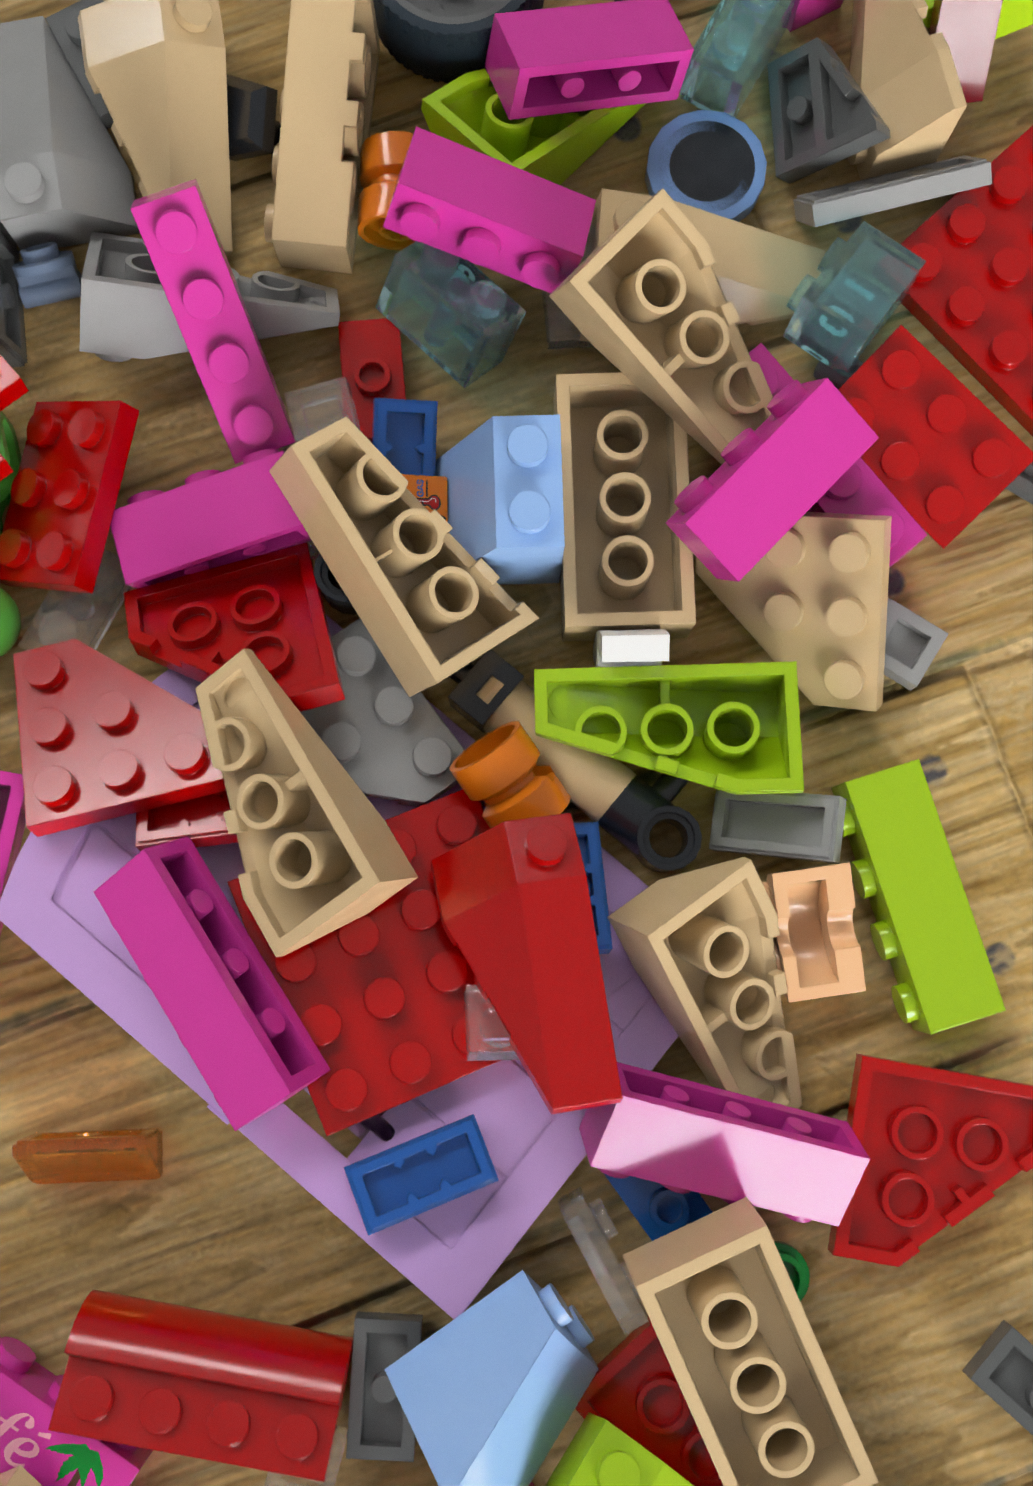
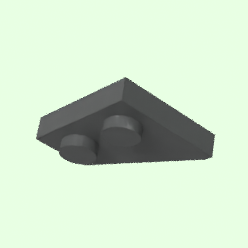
[767,37,890,184]

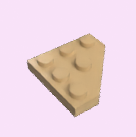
[696,512,892,712]

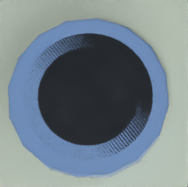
[645,109,767,222]

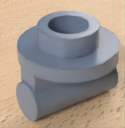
[12,242,82,309]

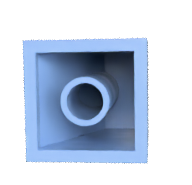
[435,414,565,585]
[384,1270,599,1486]

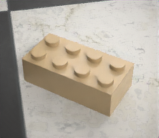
[553,372,696,642]
[622,1197,879,1486]

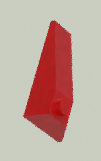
[431,813,623,1114]

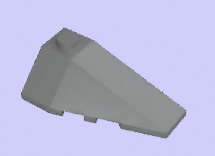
[0,16,140,250]
[79,232,340,362]

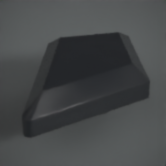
[226,74,281,161]

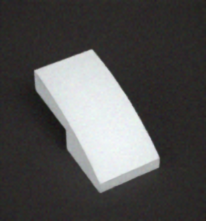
[593,629,670,667]

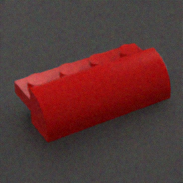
[48,1290,353,1482]

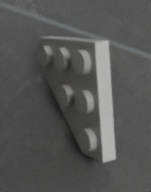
[300,618,465,807]

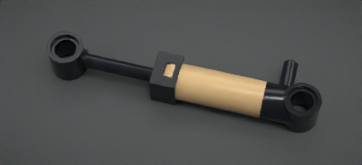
[314,554,702,873]

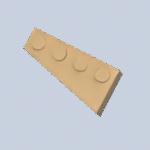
[264,0,380,274]
[269,416,539,697]

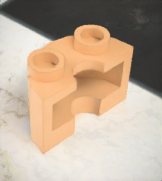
[762,862,866,1003]

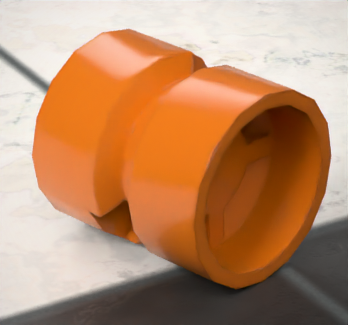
[357,131,428,251]
[449,721,571,829]

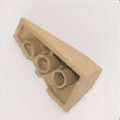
[78,0,233,257]
[847,0,967,180]
[549,188,773,465]
[579,188,825,342]
[195,648,418,958]
[608,857,802,1109]

